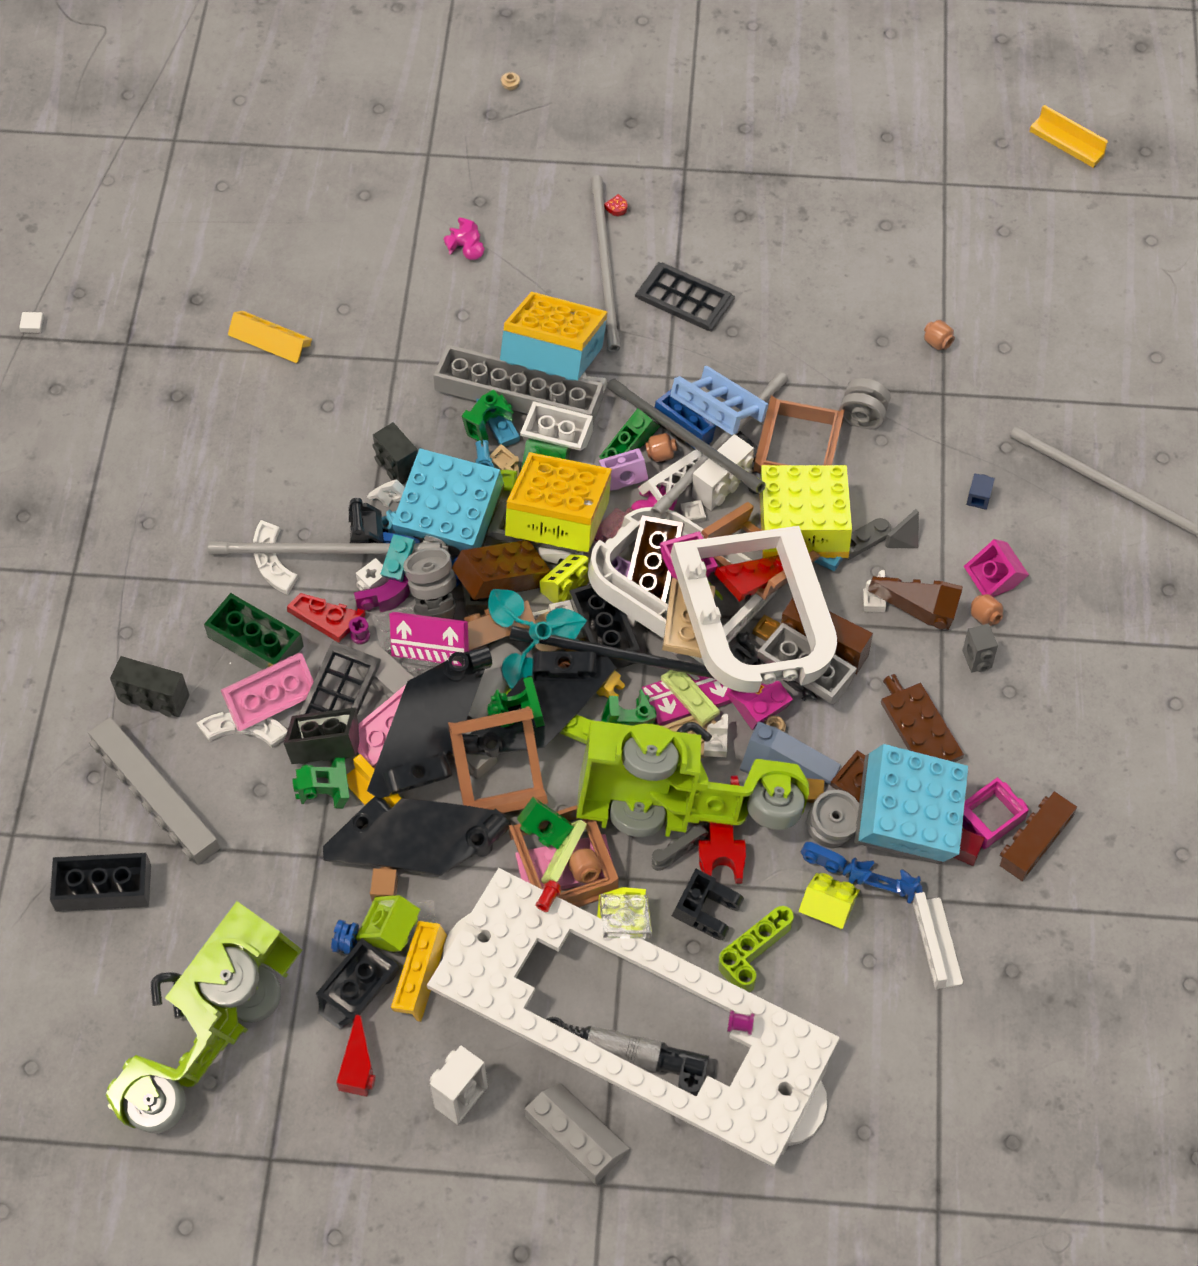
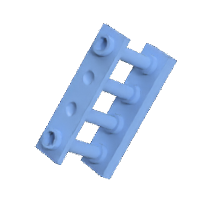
[670,366,768,435]

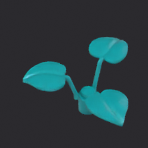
[488,589,587,689]

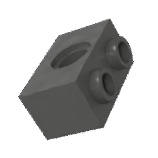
[962,624,998,673]

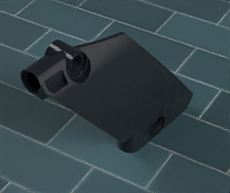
[367,646,492,799]
[462,651,617,758]
[323,797,512,876]

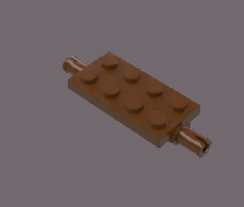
[881,674,964,762]

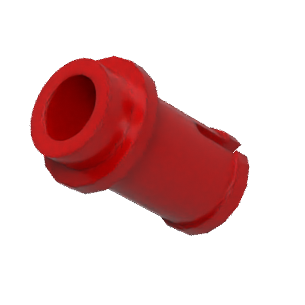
[535,880,561,912]

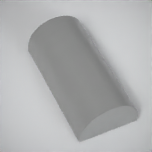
[757,623,857,704]
[466,640,522,721]

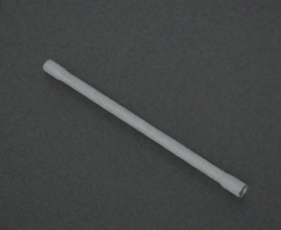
[591,175,620,352]
[651,372,788,518]
[1010,426,1198,537]
[208,541,442,554]

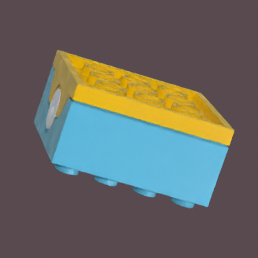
[500,292,608,381]

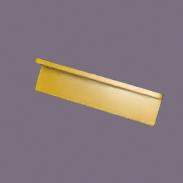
[1029,105,1108,168]
[228,311,312,363]
[347,754,401,807]
[391,921,447,1022]

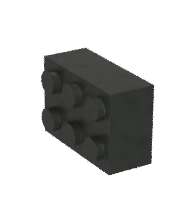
[110,656,190,717]

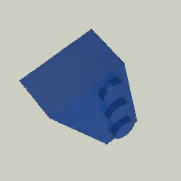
[655,389,716,449]

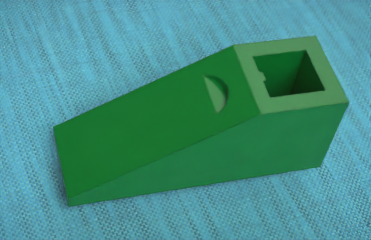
[599,408,660,459]

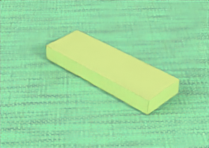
[661,670,720,726]
[541,820,587,884]

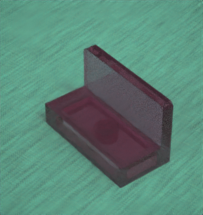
[594,507,634,543]

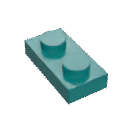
[380,534,415,582]

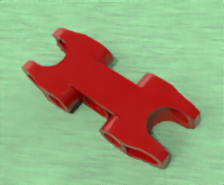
[698,776,746,884]

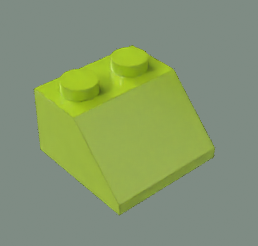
[355,895,421,952]

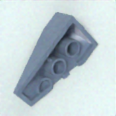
[740,721,841,785]

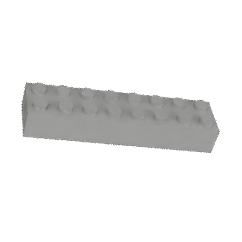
[433,345,603,423]

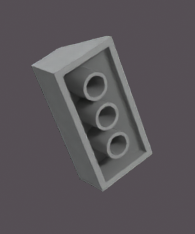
[525,1083,630,1185]

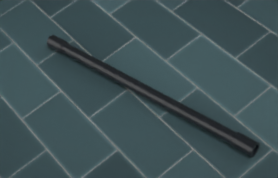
[510,626,715,679]

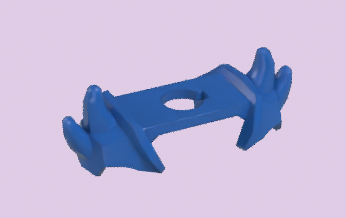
[842,858,923,904]

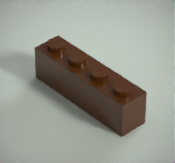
[999,791,1077,882]

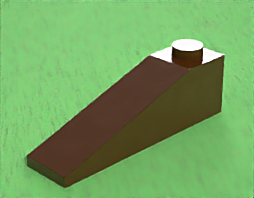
[867,576,963,630]

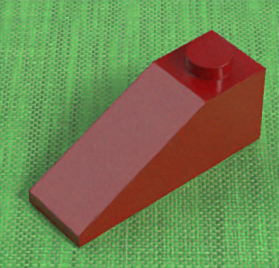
[336,1015,376,1097]

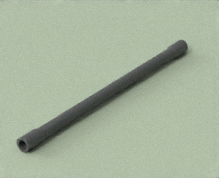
[607,379,766,493]

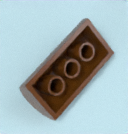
[628,515,685,603]

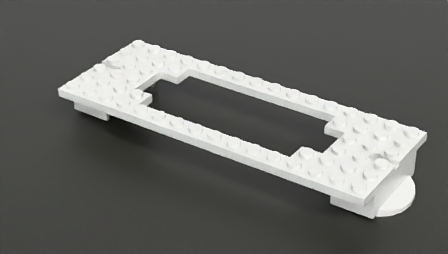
[427,868,840,1167]

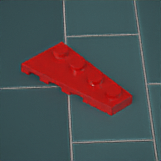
[714,555,784,602]

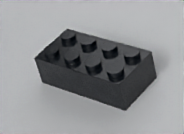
[569,584,640,669]
[50,853,151,912]

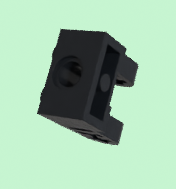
[671,868,744,940]

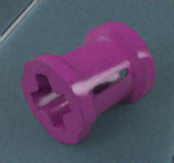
[349,617,370,644]
[727,1010,755,1035]

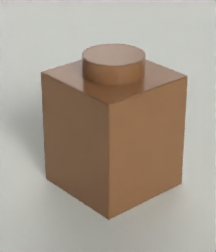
[370,867,398,902]

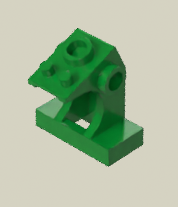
[462,390,514,444]
[487,677,545,727]
[601,690,657,726]
[292,758,349,809]

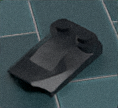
[316,938,399,1029]

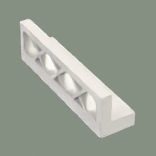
[638,449,703,501]

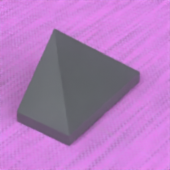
[885,509,919,548]

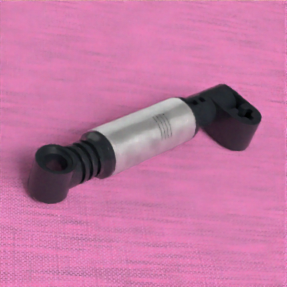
[546,1017,709,1097]

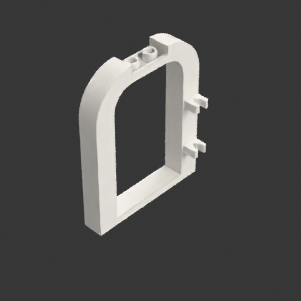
[588,507,778,665]
[670,526,837,693]

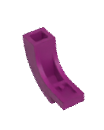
[354,554,412,614]

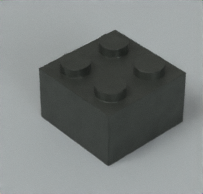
[372,422,418,484]

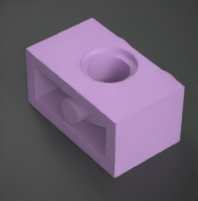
[599,448,649,491]

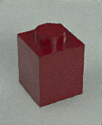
[953,828,985,866]

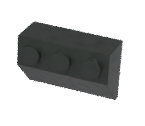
[284,707,360,764]

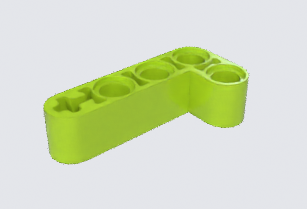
[718,906,794,992]

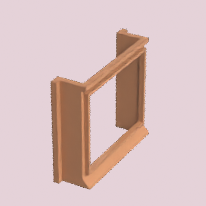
[754,395,844,473]
[701,502,820,600]
[448,706,548,813]
[508,805,619,907]

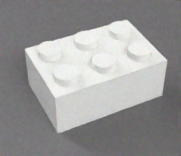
[692,434,754,511]
[430,1045,488,1125]

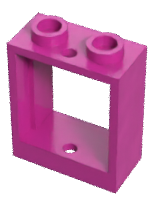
[962,777,1029,850]

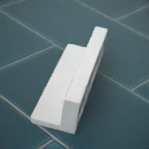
[913,892,963,990]

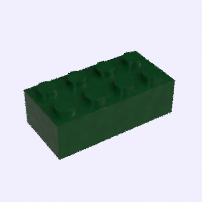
[204,593,304,670]

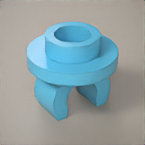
[382,510,396,533]

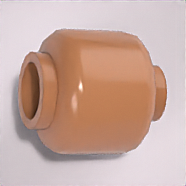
[924,320,955,350]
[646,433,678,462]
[971,594,1003,626]
[568,848,602,883]

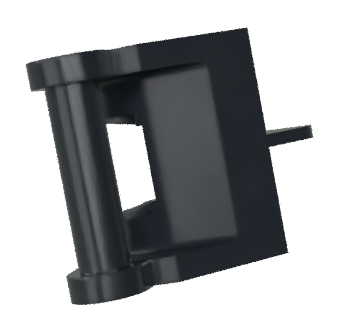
[348,498,389,543]

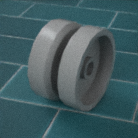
[839,378,891,429]
[403,548,457,600]
[806,789,859,848]

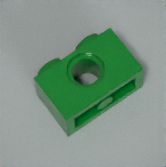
[517,797,574,849]

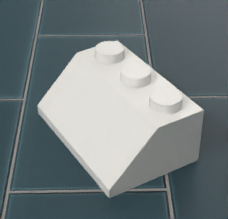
[520,401,593,451]

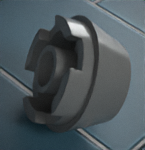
[413,592,456,620]

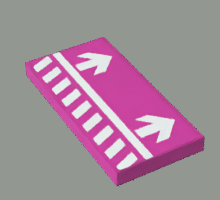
[389,612,469,666]
[642,673,733,726]

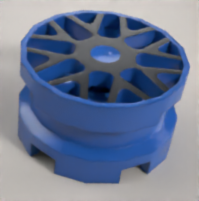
[331,919,359,955]

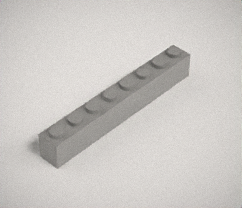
[356,642,498,779]
[88,717,220,865]

